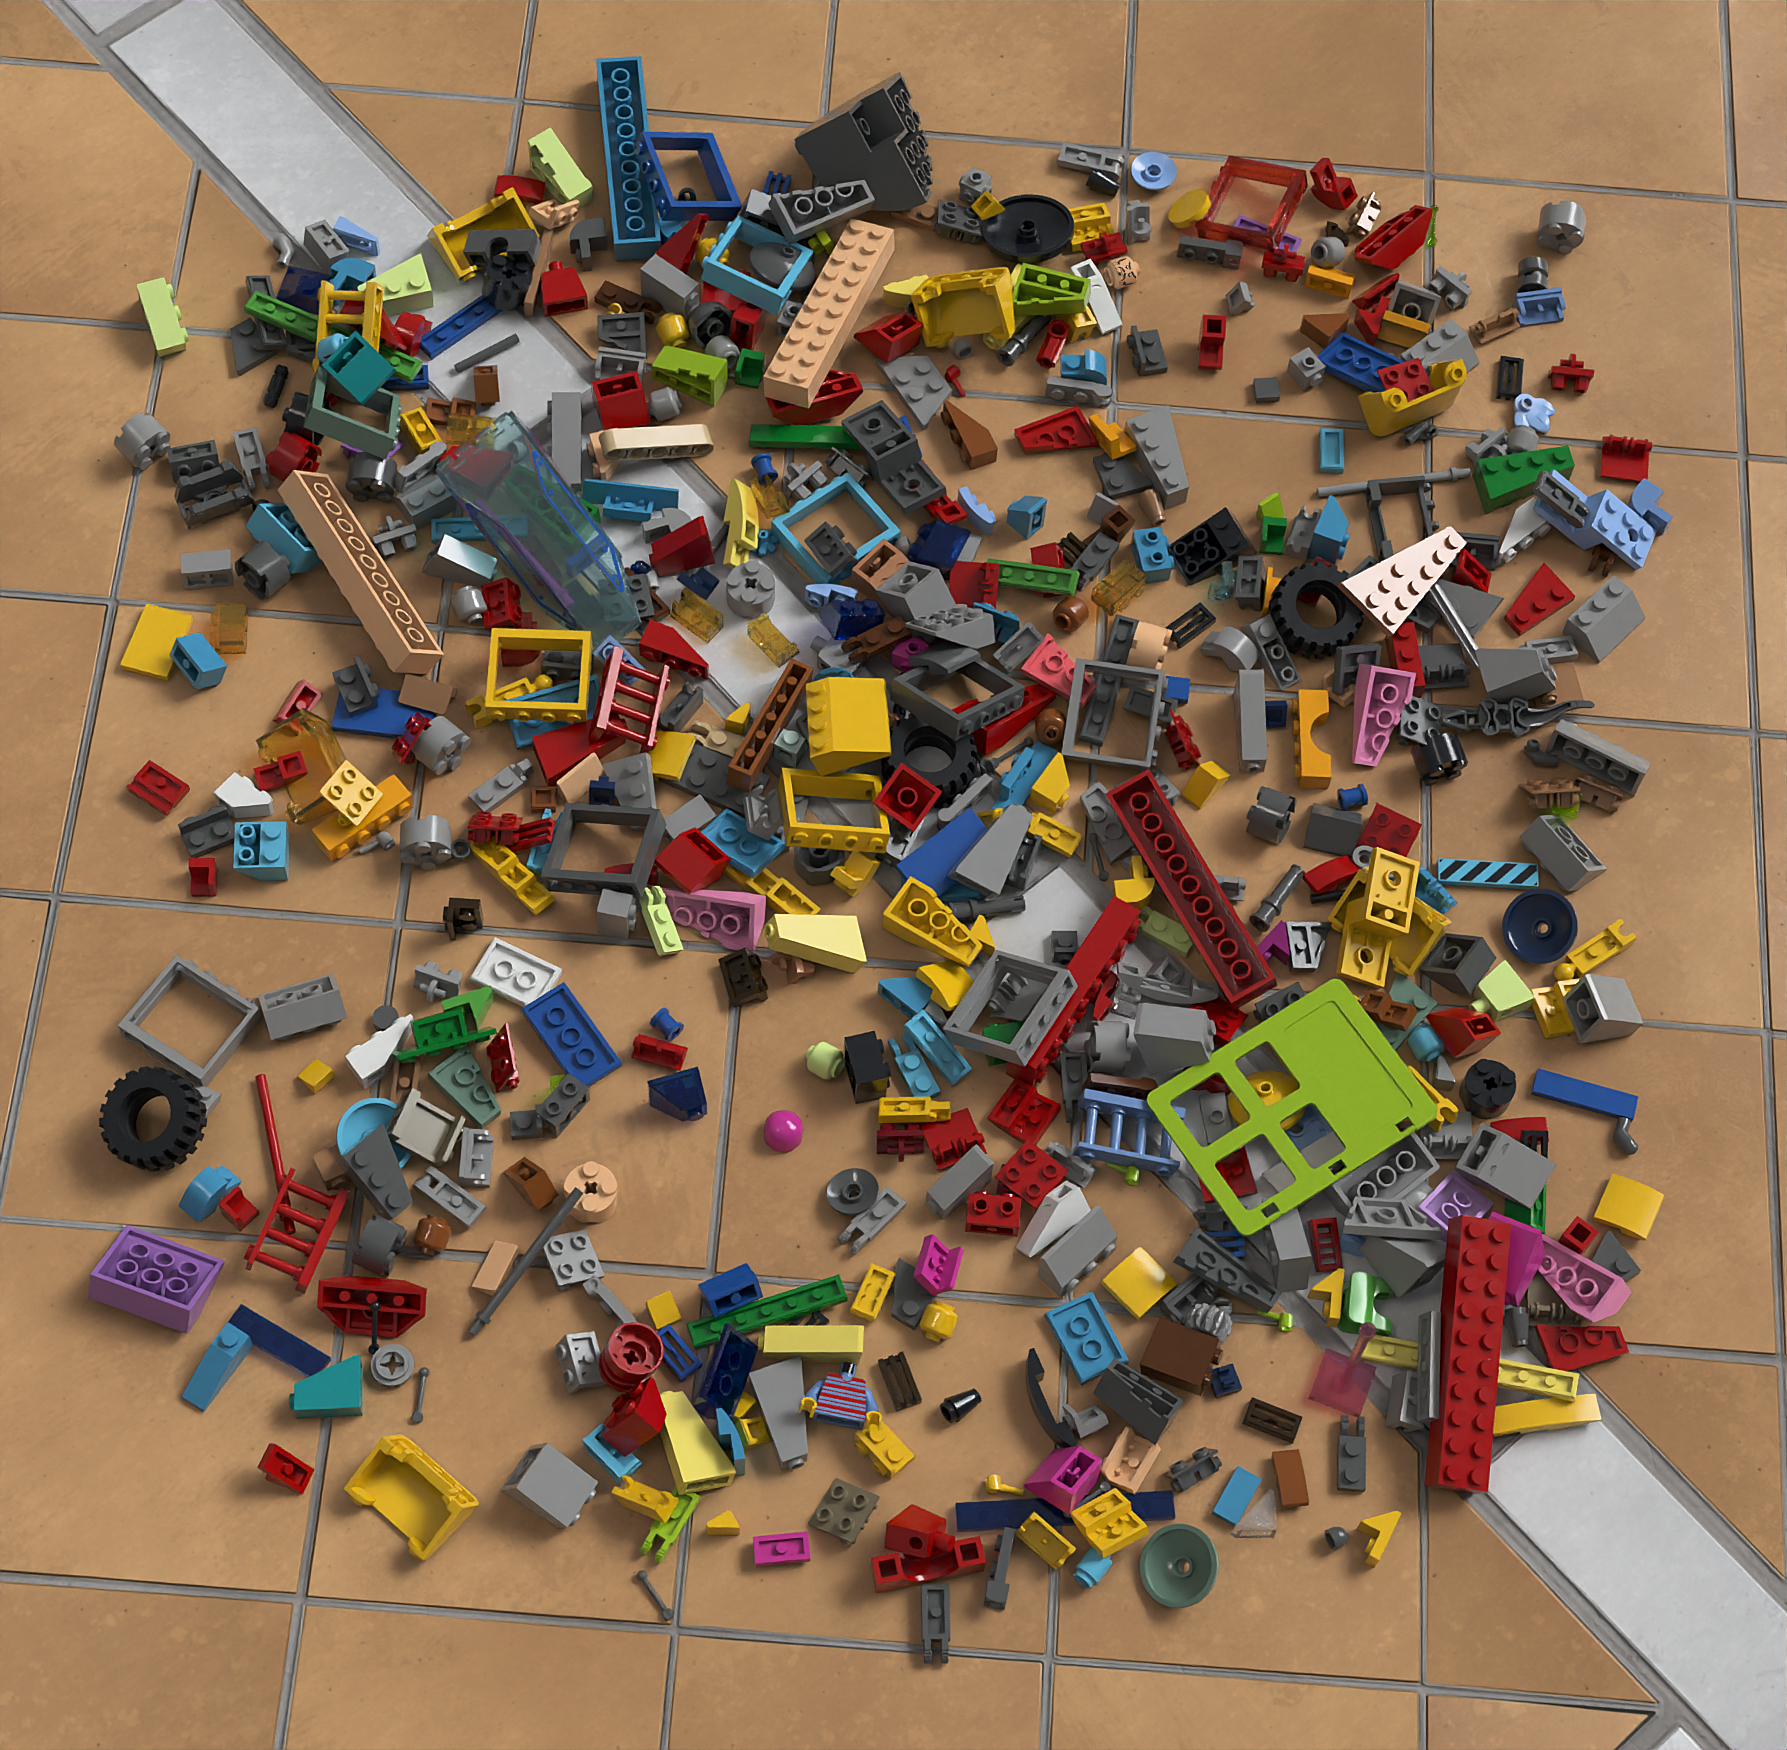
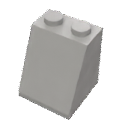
[875,561,956,644]
[1475,648,1557,704]
[1562,974,1643,1043]
[1133,1003,1216,1075]
[1359,1235,1446,1298]
[500,1443,598,1528]

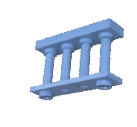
[1072,1088,1185,1176]

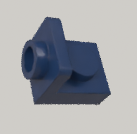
[677,568,720,600]

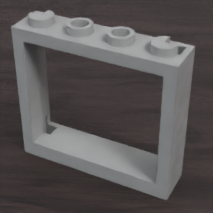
[1062,658,1169,771]
[943,950,1078,1066]
[118,955,262,1087]

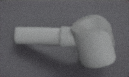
[358,831,395,855]

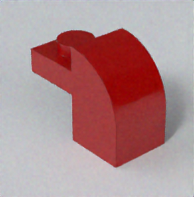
[1309,157,1358,210]
[394,311,433,357]
[1198,314,1226,370]

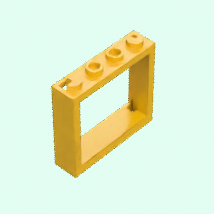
[485,628,592,723]
[778,768,890,853]

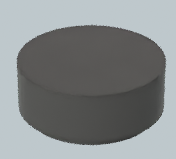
[373,1005,399,1031]

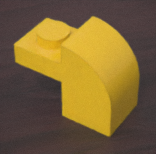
[830,851,881,897]
[1112,856,1155,910]

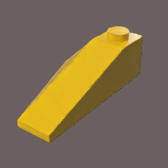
[882,876,983,967]

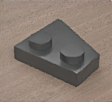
[230,318,277,376]
[1332,643,1381,695]

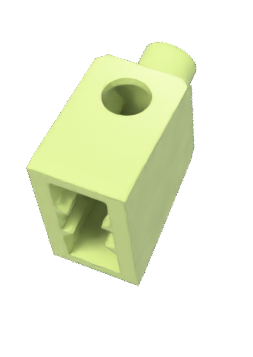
[1469,960,1535,1022]

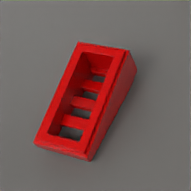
[1307,1217,1343,1273]

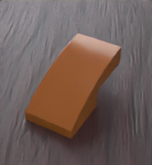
[425,397,476,426]
[1359,989,1418,1032]
[1271,1449,1309,1508]

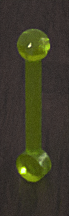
[1428,205,1439,247]

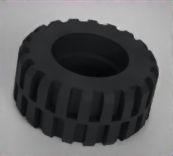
[1268,561,1364,659]
[881,713,977,808]
[99,1066,207,1172]

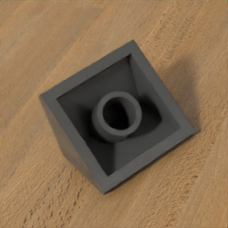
[1303,803,1362,859]

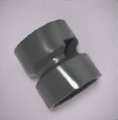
[1518,256,1548,293]

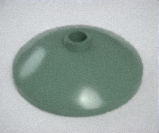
[1140,1524,1219,1608]

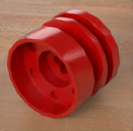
[598,1322,664,1393]

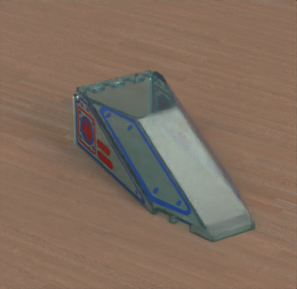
[435,410,642,648]

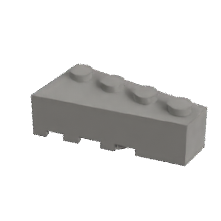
[768,180,875,245]
[547,392,583,491]

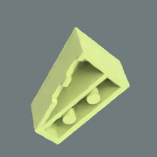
[136,277,189,357]

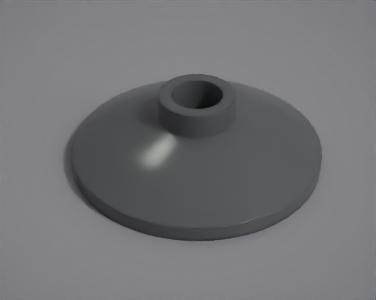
[827,1168,879,1215]

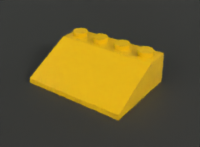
[806,677,891,776]

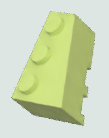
[528,128,593,210]
[358,253,434,316]

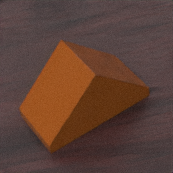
[1300,313,1350,349]

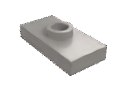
[1198,1092,1232,1145]

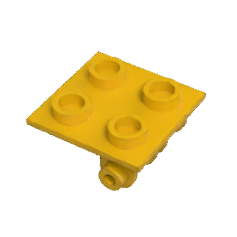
[318,760,383,827]

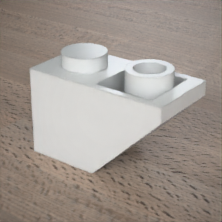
[214,772,274,818]

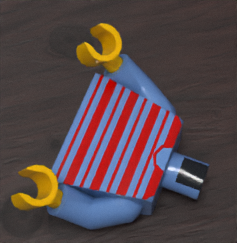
[798,1362,882,1430]

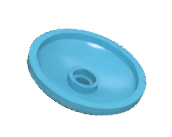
[336,1098,411,1168]

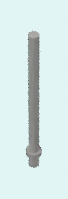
[1316,467,1470,497]

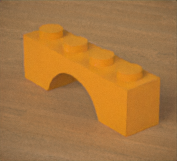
[1291,689,1332,789]
[311,774,414,862]

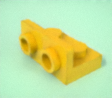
[854,1421,915,1480]

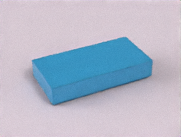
[1212,1466,1262,1527]

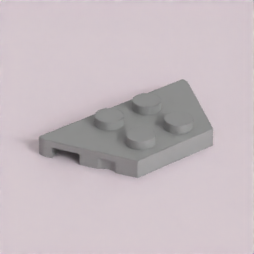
[876,356,952,430]
[1342,1197,1443,1240]

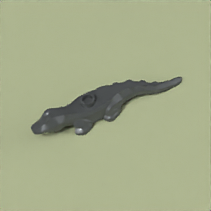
[1439,697,1595,737]

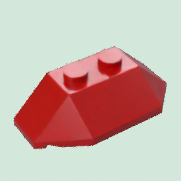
[1354,205,1433,270]
[766,370,863,425]
[317,1276,427,1338]

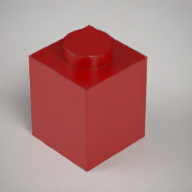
[1558,1216,1598,1256]

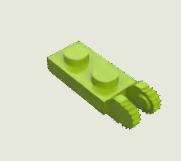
[640,1485,701,1564]

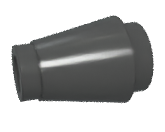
[1503,1307,1529,1347]

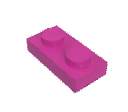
[753,1531,810,1567]

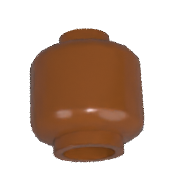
[1053,596,1089,632]
[1035,708,1067,745]
[413,1215,451,1256]

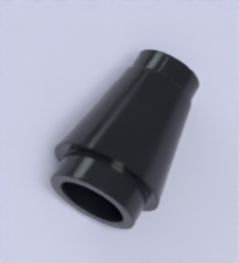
[1086,168,1121,196]
[940,1388,982,1423]

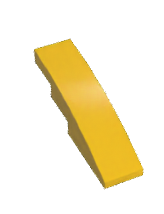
[469,831,555,915]
[723,864,821,915]
[1493,1394,1602,1437]

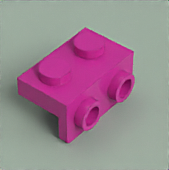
[913,1234,964,1296]

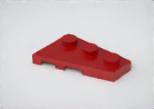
[1014,405,1099,453]
[1504,562,1575,636]
[1534,1324,1629,1372]

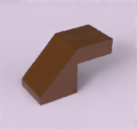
[1082,505,1136,547]

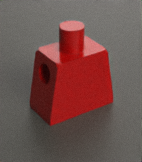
[542,261,588,317]
[730,300,766,352]
[884,1504,955,1558]

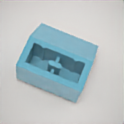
[233,821,290,881]

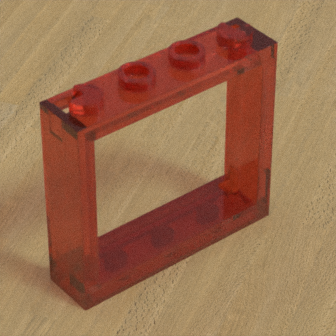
[1195,155,1308,253]

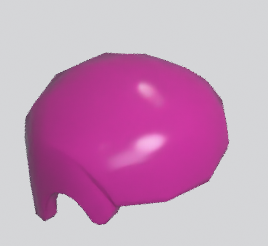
[764,1110,803,1152]

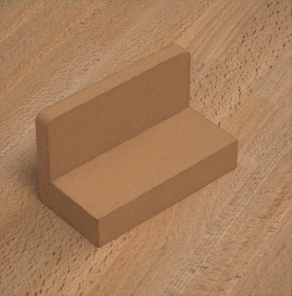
[398,674,458,715]

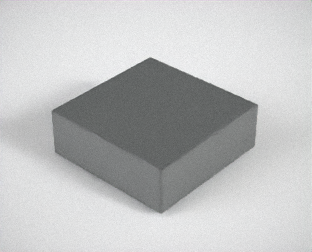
[1253,377,1280,403]

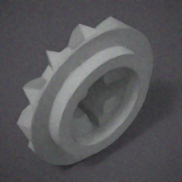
[371,1344,415,1387]

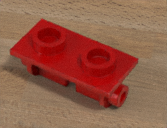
[631,1034,688,1071]

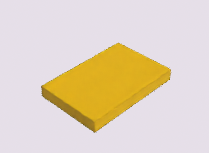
[120,603,194,681]

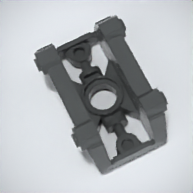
[174,460,254,529]

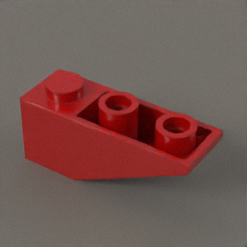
[339,289,407,351]
[639,619,709,680]

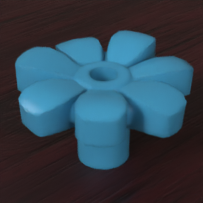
[750,528,778,556]

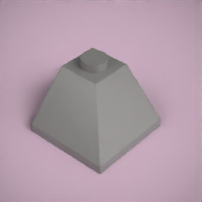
[1388,280,1441,336]

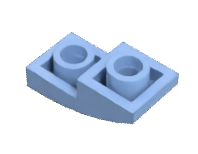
[957,486,996,536]
[805,584,858,610]
[592,634,646,686]

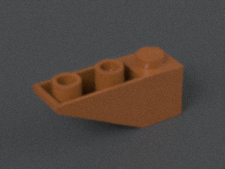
[941,400,998,470]

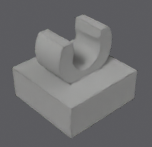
[1226,282,1255,315]

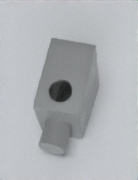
[810,631,871,678]

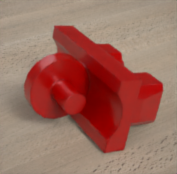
[1080,232,1128,266]
[1261,244,1305,282]
[1548,353,1594,393]

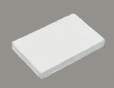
[470,937,563,1007]

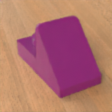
[1257,920,1290,965]

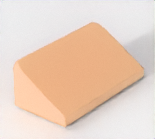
[557,753,606,803]
[472,1240,519,1297]

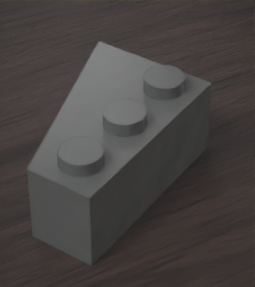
[1093,1358,1184,1445]

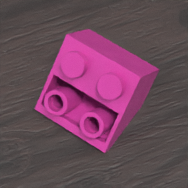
[1024,1446,1102,1514]

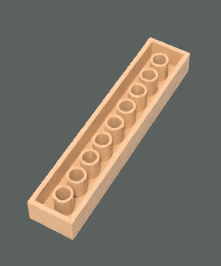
[763,218,895,408]
[278,470,444,674]

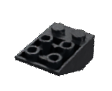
[1168,507,1257,586]

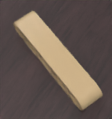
[598,424,714,461]

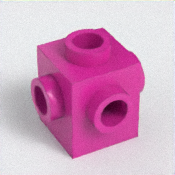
[891,637,929,673]

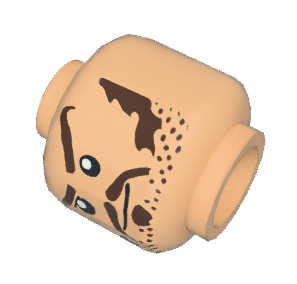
[1104,256,1140,289]

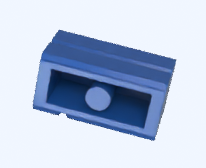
[698,1263,763,1319]

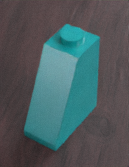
[289,1355,363,1419]

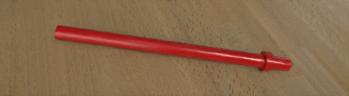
[255,1074,296,1235]

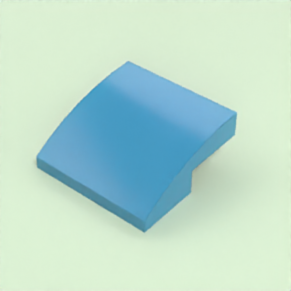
[716,1408,745,1476]

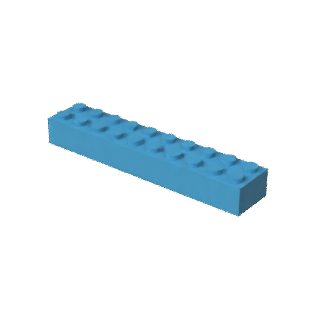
[596,56,661,261]

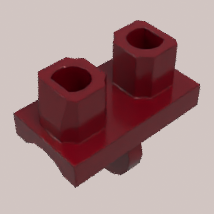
[876,1123,924,1162]

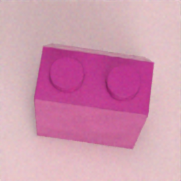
[1489,1211,1545,1307]

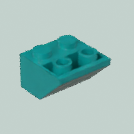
[322,330,396,405]

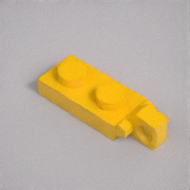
[1026,812,1083,858]
[878,1097,951,1123]

